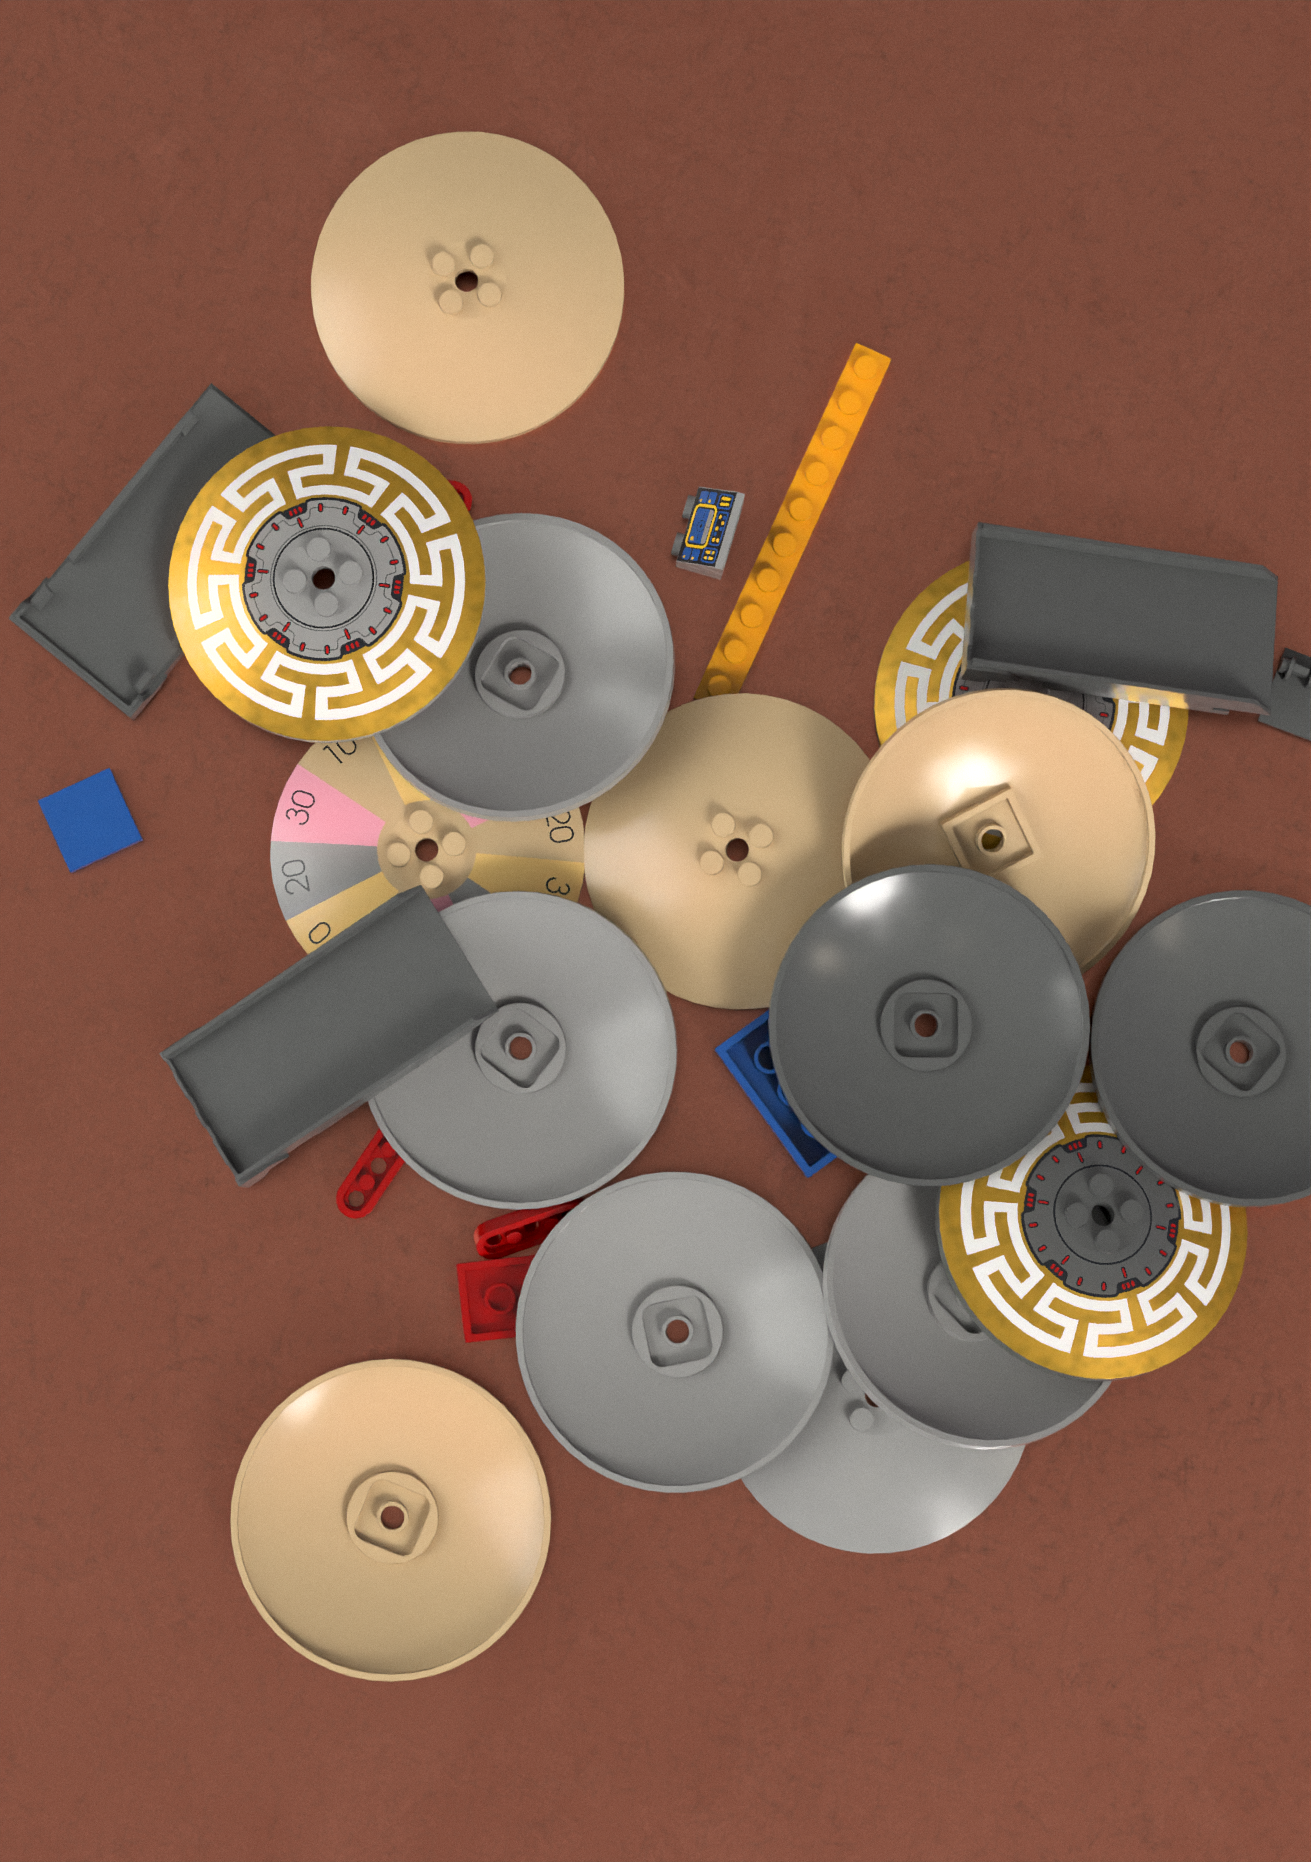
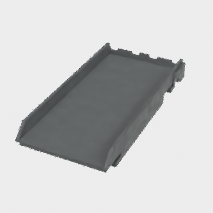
[9,383,276,721]
[961,522,1278,716]
[159,885,499,1188]

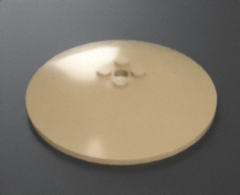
[842,688,1155,974]

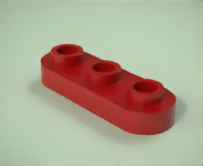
[336,1128,405,1219]
[473,1197,585,1259]

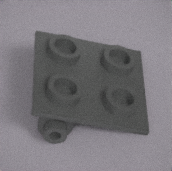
[1258,648,1311,741]

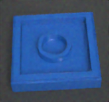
[38,768,143,873]

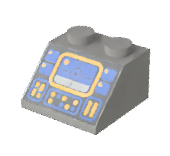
[671,487,745,580]

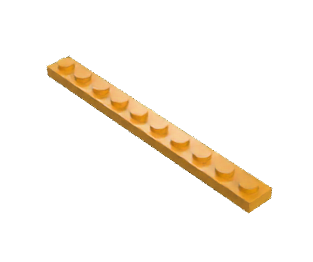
[693,343,891,700]

